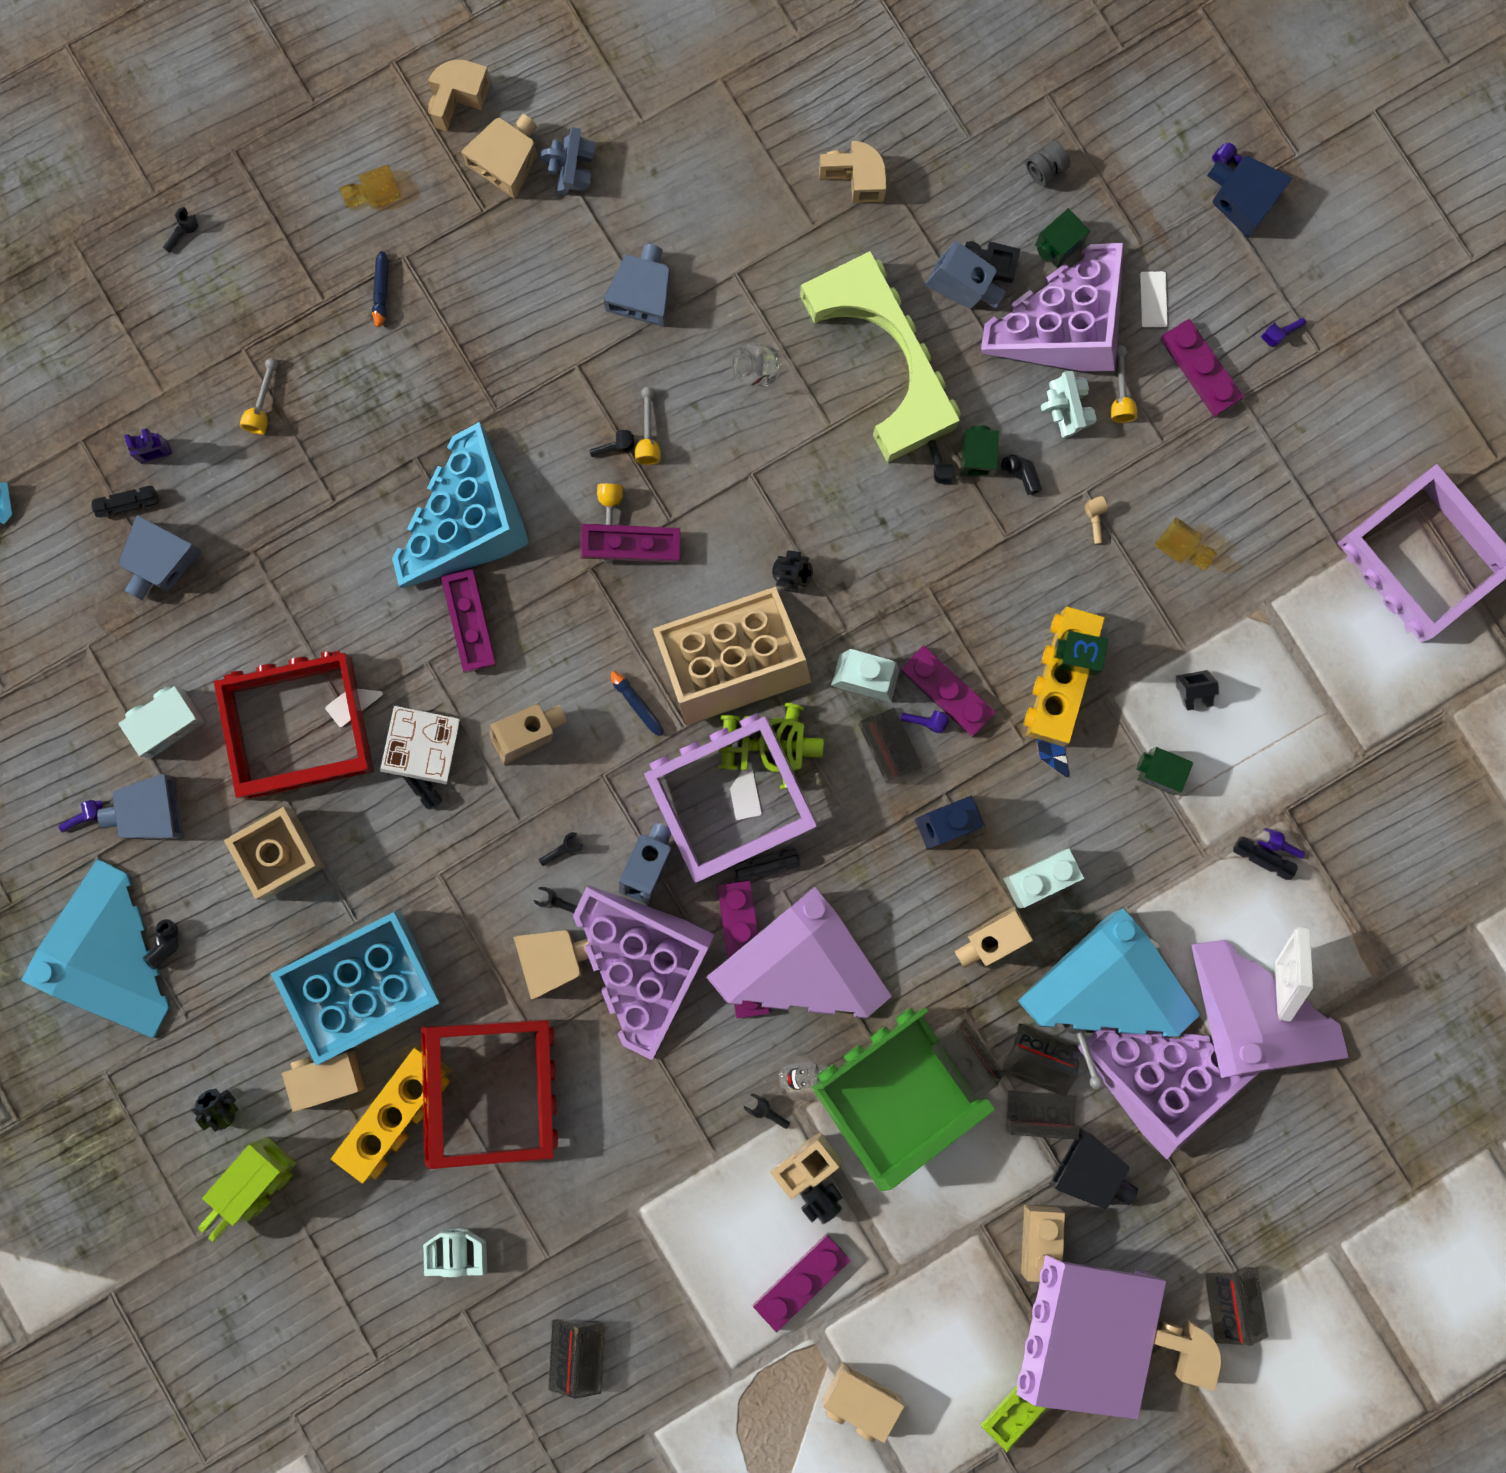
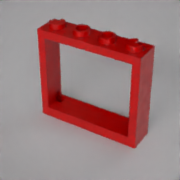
[214,650,374,800]
[421,1019,558,1169]

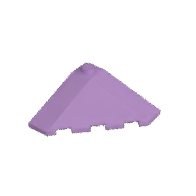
[981,243,1124,371]
[573,885,714,1060]
[706,887,892,1018]
[1191,940,1349,1078]
[1078,1027,1260,1159]

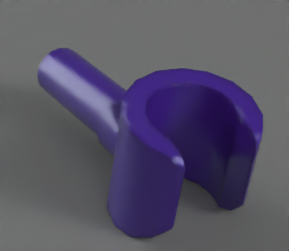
[1212,143,1243,165]
[1261,318,1306,347]
[901,710,949,733]
[58,800,103,832]
[1258,828,1305,859]

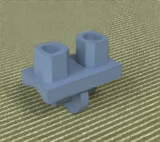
[541,127,595,195]

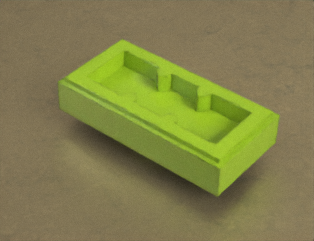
[980,1385,1047,1452]

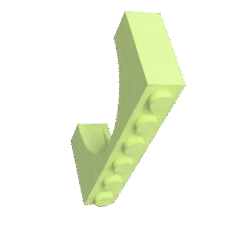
[800,251,961,463]

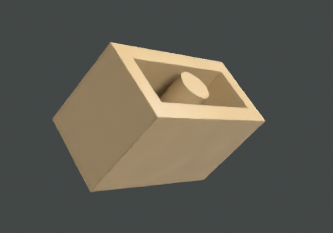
[282,1050,365,1112]
[1021,1205,1065,1282]
[822,1363,904,1443]

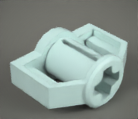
[423,1228,487,1277]

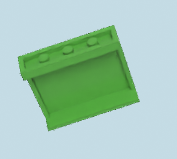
[811,1007,995,1191]

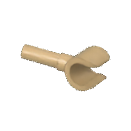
[1085,496,1108,544]

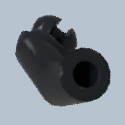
[1001,454,1043,495]
[143,919,178,970]

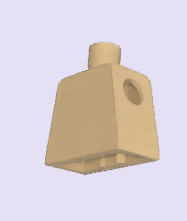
[461,114,538,199]
[489,704,567,765]
[955,906,1033,968]
[513,930,589,999]

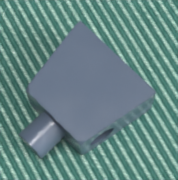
[925,240,1005,308]
[604,244,670,327]
[119,515,201,601]
[97,774,183,839]
[619,823,672,905]

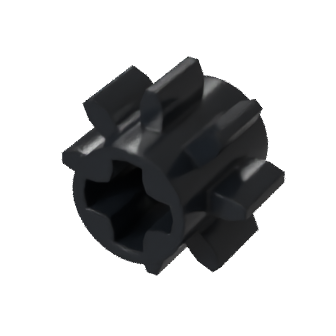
[772,550,813,593]
[192,1088,238,1132]
[801,1181,843,1224]

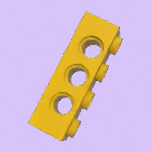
[1023,606,1105,747]
[331,1046,452,1184]

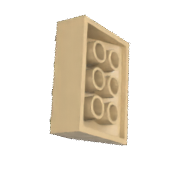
[653,587,811,726]

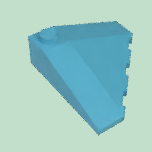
[392,422,529,588]
[21,859,170,1038]
[1017,908,1200,1037]

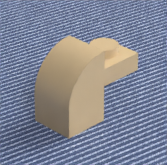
[428,60,491,132]
[819,141,886,203]
[770,1133,843,1200]
[1154,1320,1221,1391]

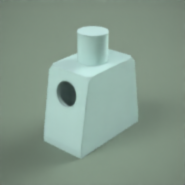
[831,649,900,702]

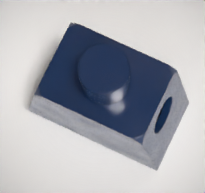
[1207,156,1292,238]
[915,795,985,850]

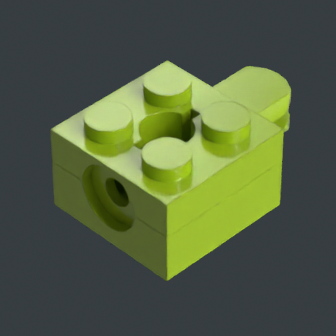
[198,1137,297,1243]

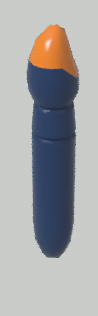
[372,251,388,327]
[611,671,663,736]

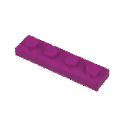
[717,881,770,1019]

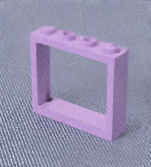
[1337,464,1506,643]
[644,713,818,883]

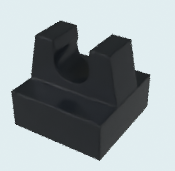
[1176,670,1219,711]

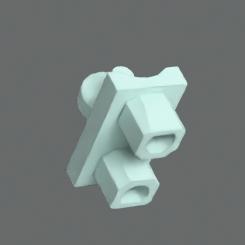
[1041,371,1097,438]

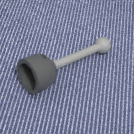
[1063,1024,1104,1089]

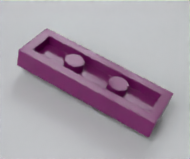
[1160,319,1244,418]
[580,524,680,563]
[441,569,497,673]
[900,645,995,737]
[753,1233,851,1333]

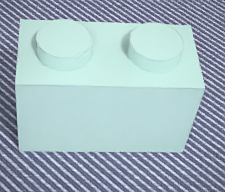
[118,686,206,759]
[1003,848,1084,908]

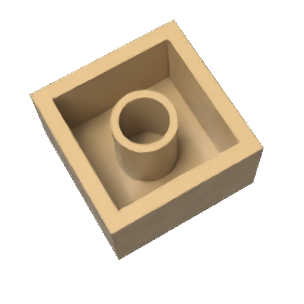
[224,807,325,900]

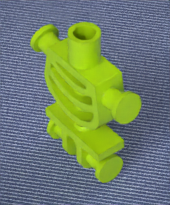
[717,703,824,789]

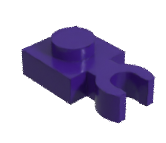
[124,429,172,464]

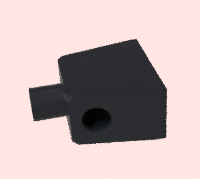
[1049,1128,1138,1209]

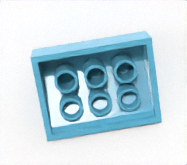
[271,910,440,1066]

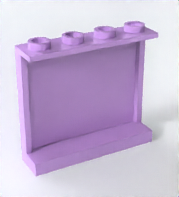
[1016,1255,1166,1419]

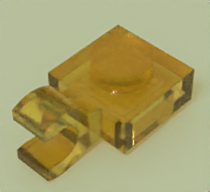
[339,165,401,209]
[1155,517,1217,571]

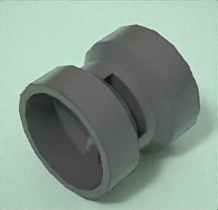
[1025,140,1071,186]

